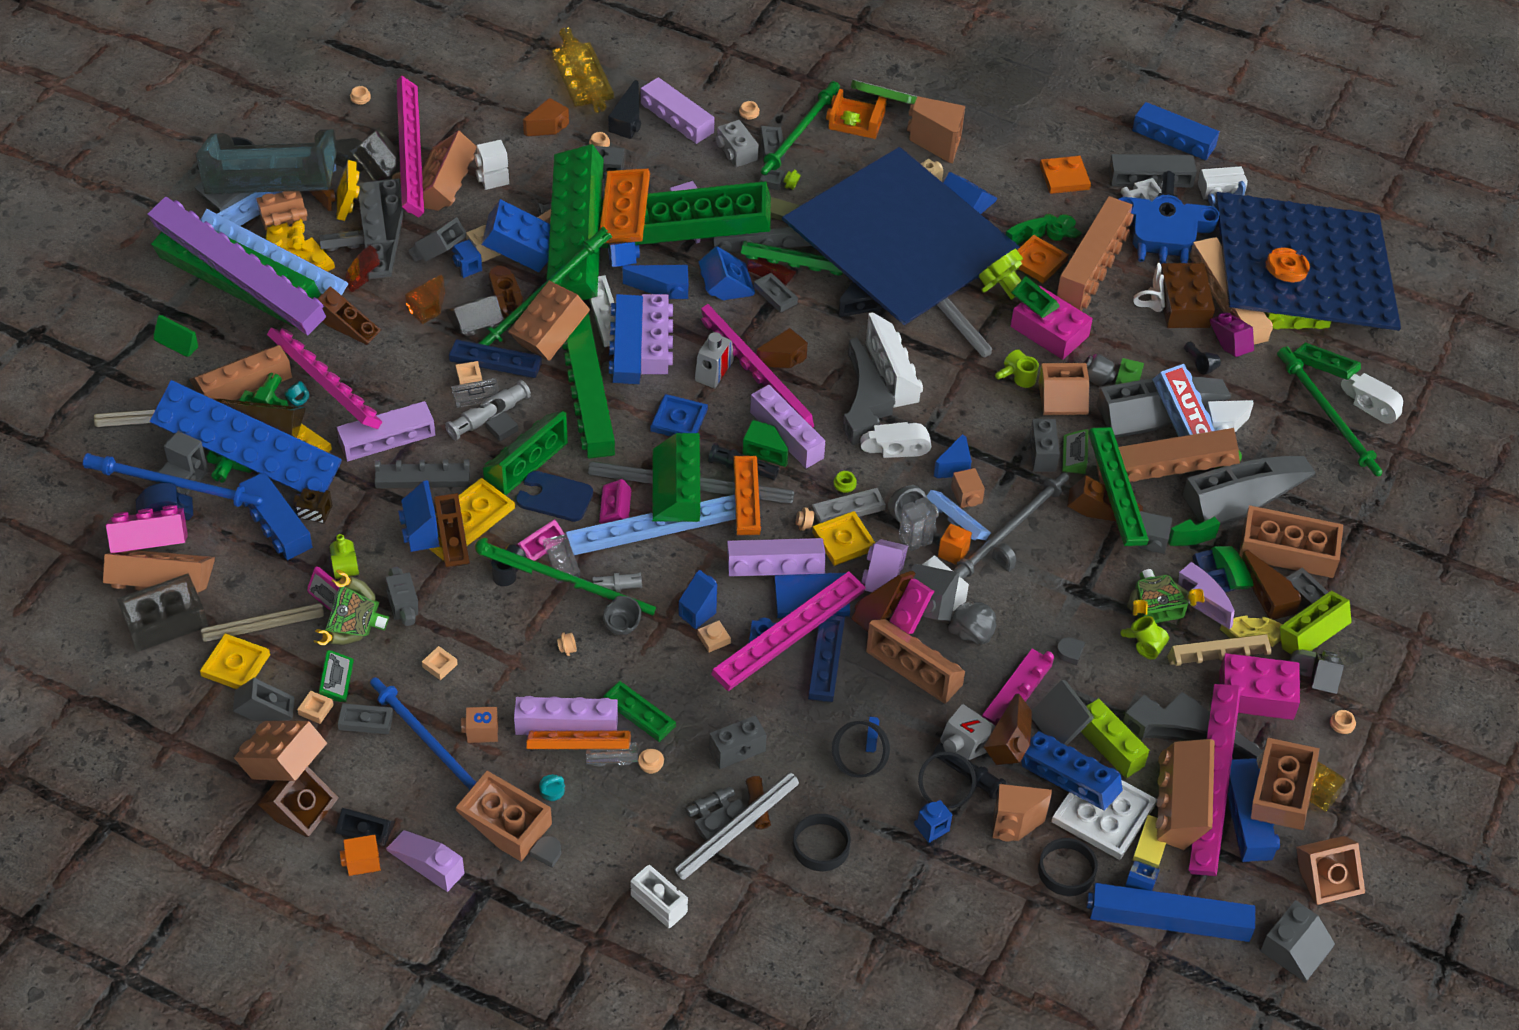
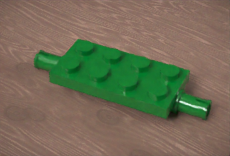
[207,373,288,483]

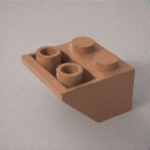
[1038,363,1089,415]

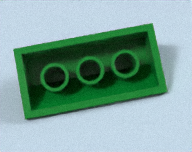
[483,411,568,495]
[653,433,700,522]

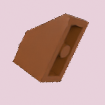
[523,98,569,136]

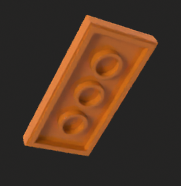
[600,168,650,244]

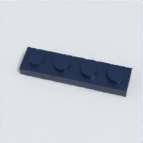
[449,340,542,378]
[808,615,845,702]

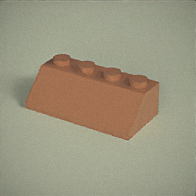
[422,131,477,211]
[190,345,292,400]
[103,550,215,595]
[866,619,965,704]
[1156,739,1215,850]

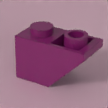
[1210,313,1254,357]

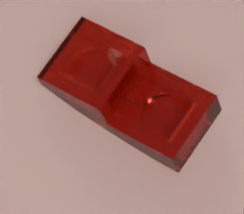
[346,245,380,292]

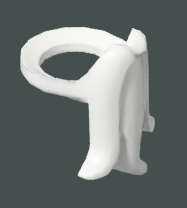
[1133,263,1165,312]

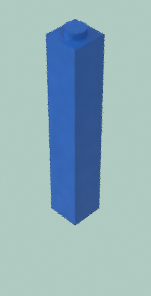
[1086,883,1255,942]

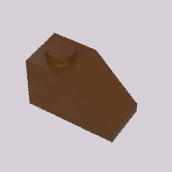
[757,328,808,368]

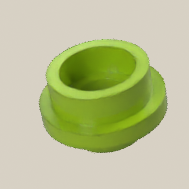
[841,111,861,126]
[783,169,801,190]
[833,471,857,493]

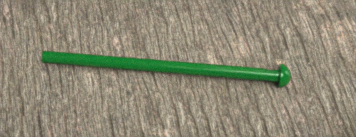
[475,537,657,616]

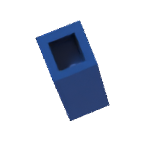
[679,570,717,629]

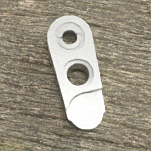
[1341,373,1403,424]
[860,422,932,458]

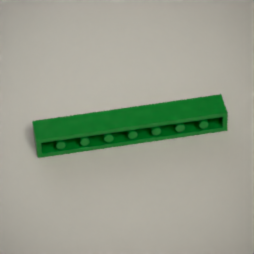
[562,313,615,459]

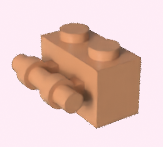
[256,189,308,230]

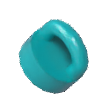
[284,381,310,406]
[539,774,565,801]

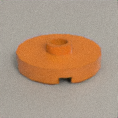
[1266,248,1310,282]

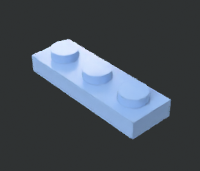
[927,490,991,541]

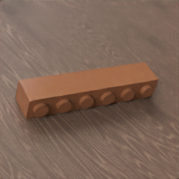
[1096,428,1240,485]

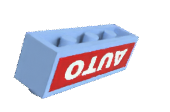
[1152,364,1215,437]

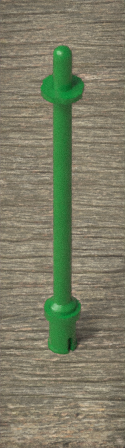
[760,81,840,175]
[478,227,612,346]
[1277,346,1383,477]

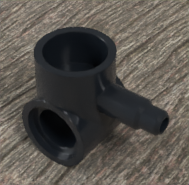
[491,544,527,586]

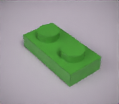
[1115,358,1144,385]

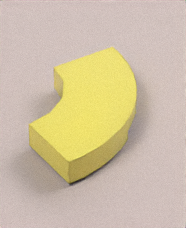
[1220,616,1283,647]

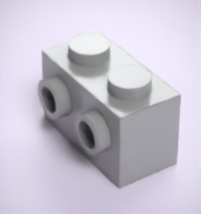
[716,120,759,167]

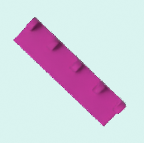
[982,649,1054,726]

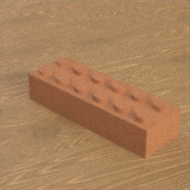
[1057,196,1134,311]

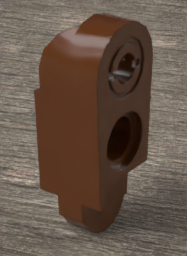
[488,266,523,323]

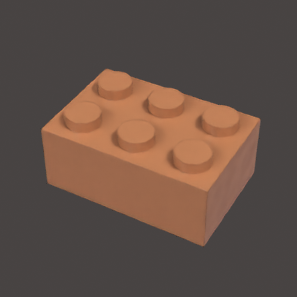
[508,281,590,361]
[234,721,327,781]
[1251,738,1320,830]

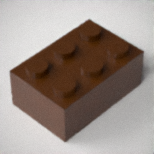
[1161,263,1215,328]

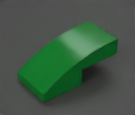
[1006,217,1047,245]
[1168,517,1220,546]
[1211,546,1254,589]

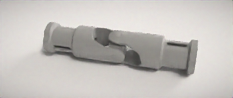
[445,380,531,441]

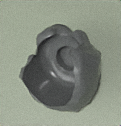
[948,602,997,645]

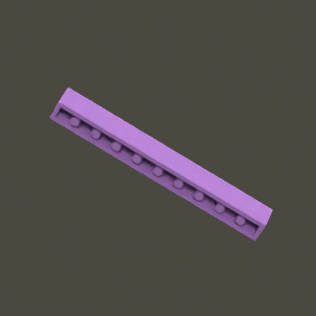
[148,197,326,335]

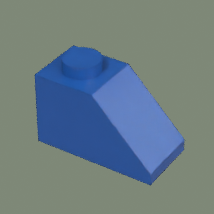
[608,242,640,267]

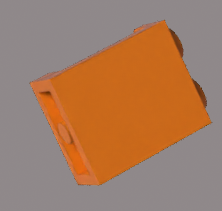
[826,89,887,139]

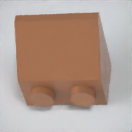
[992,784,1052,841]
[1296,836,1365,905]

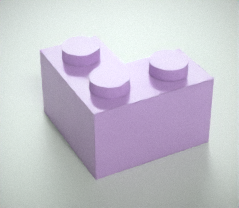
[862,539,908,592]

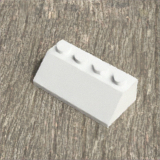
[866,312,923,407]

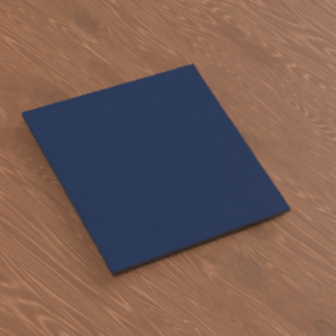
[782,147,1020,326]
[1216,192,1401,331]

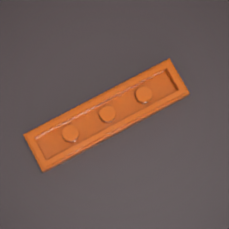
[733,456,761,535]
[526,731,631,749]

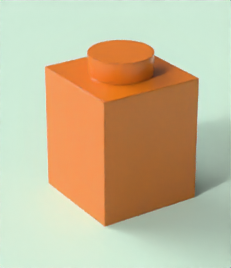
[938,523,972,565]
[340,835,381,876]

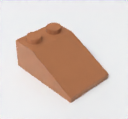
[456,771,552,862]

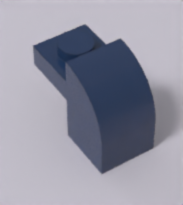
[136,483,193,521]

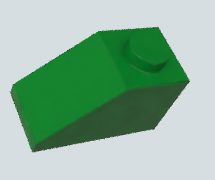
[743,420,788,467]

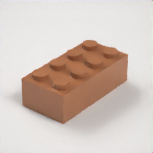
[1239,505,1343,578]

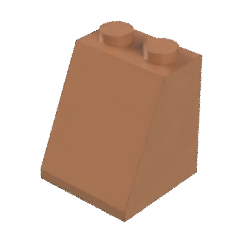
[907,96,965,163]

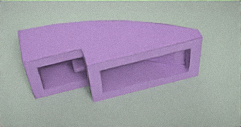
[1178,562,1235,630]

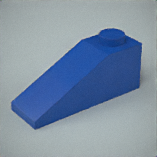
[623,265,688,299]

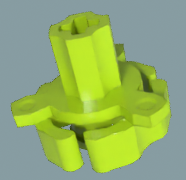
[979,248,1023,300]

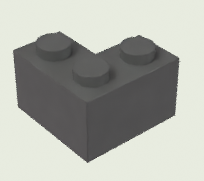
[154,431,208,495]

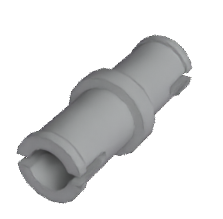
[593,572,642,592]

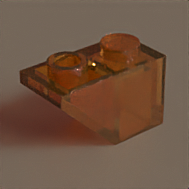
[405,275,445,324]

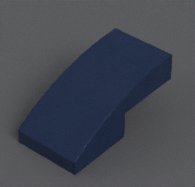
[1192,550,1235,593]

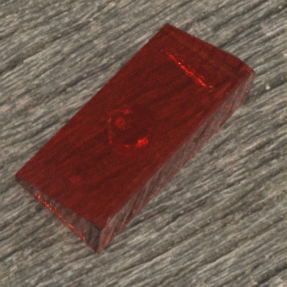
[748,257,796,286]

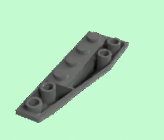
[357,179,404,279]
[1097,377,1231,438]
[1183,456,1315,525]

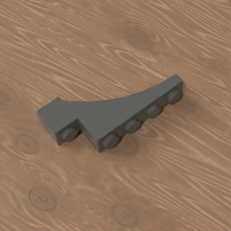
[843,338,895,445]
[1123,692,1263,765]

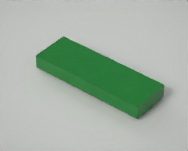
[1293,342,1361,380]
[603,681,676,742]

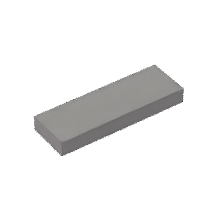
[811,488,886,524]

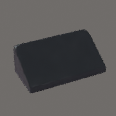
[335,807,395,847]

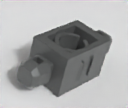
[386,567,418,626]

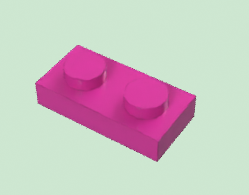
[890,579,934,634]

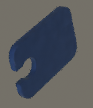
[516,471,593,522]

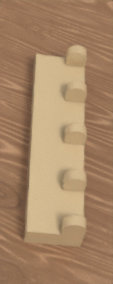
[1167,634,1271,666]

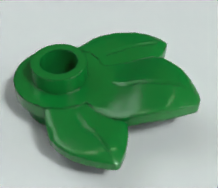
[1044,213,1082,241]

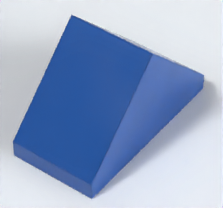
[934,434,972,478]
[1125,860,1160,891]

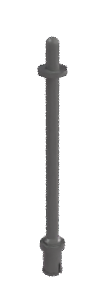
[952,472,1069,579]

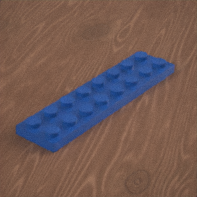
[149,380,342,493]

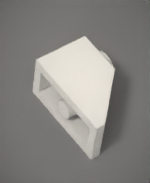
[1206,400,1253,432]

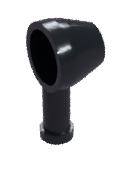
[1184,341,1221,375]

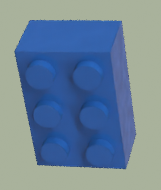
[481,199,550,272]

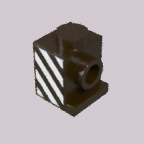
[293,488,333,524]

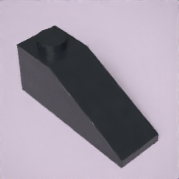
[608,80,641,139]

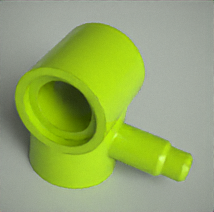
[995,349,1039,388]
[330,534,359,579]
[1120,616,1169,660]

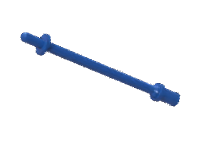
[83,453,263,507]
[370,677,477,790]

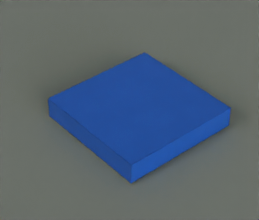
[650,394,708,436]

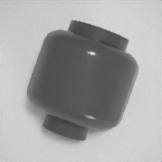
[1084,354,1116,386]

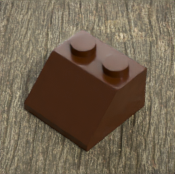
[258,767,339,837]

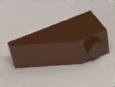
[434,493,470,568]
[1242,550,1301,620]
[851,571,916,632]
[983,693,1032,765]

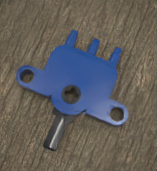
[1119,171,1219,264]

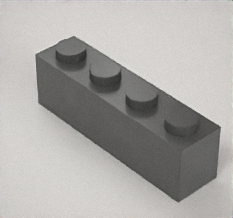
[1108,154,1197,187]

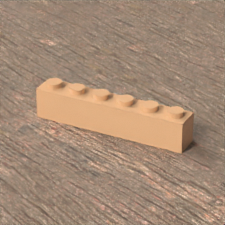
[1190,237,1273,344]

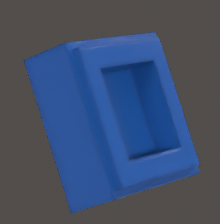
[866,717,879,753]

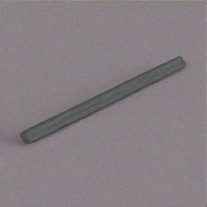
[588,461,794,504]

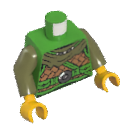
[314,569,389,645]
[1127,569,1205,623]

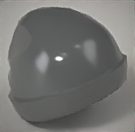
[888,485,928,525]

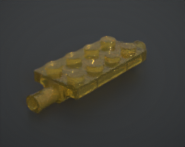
[552,27,614,113]

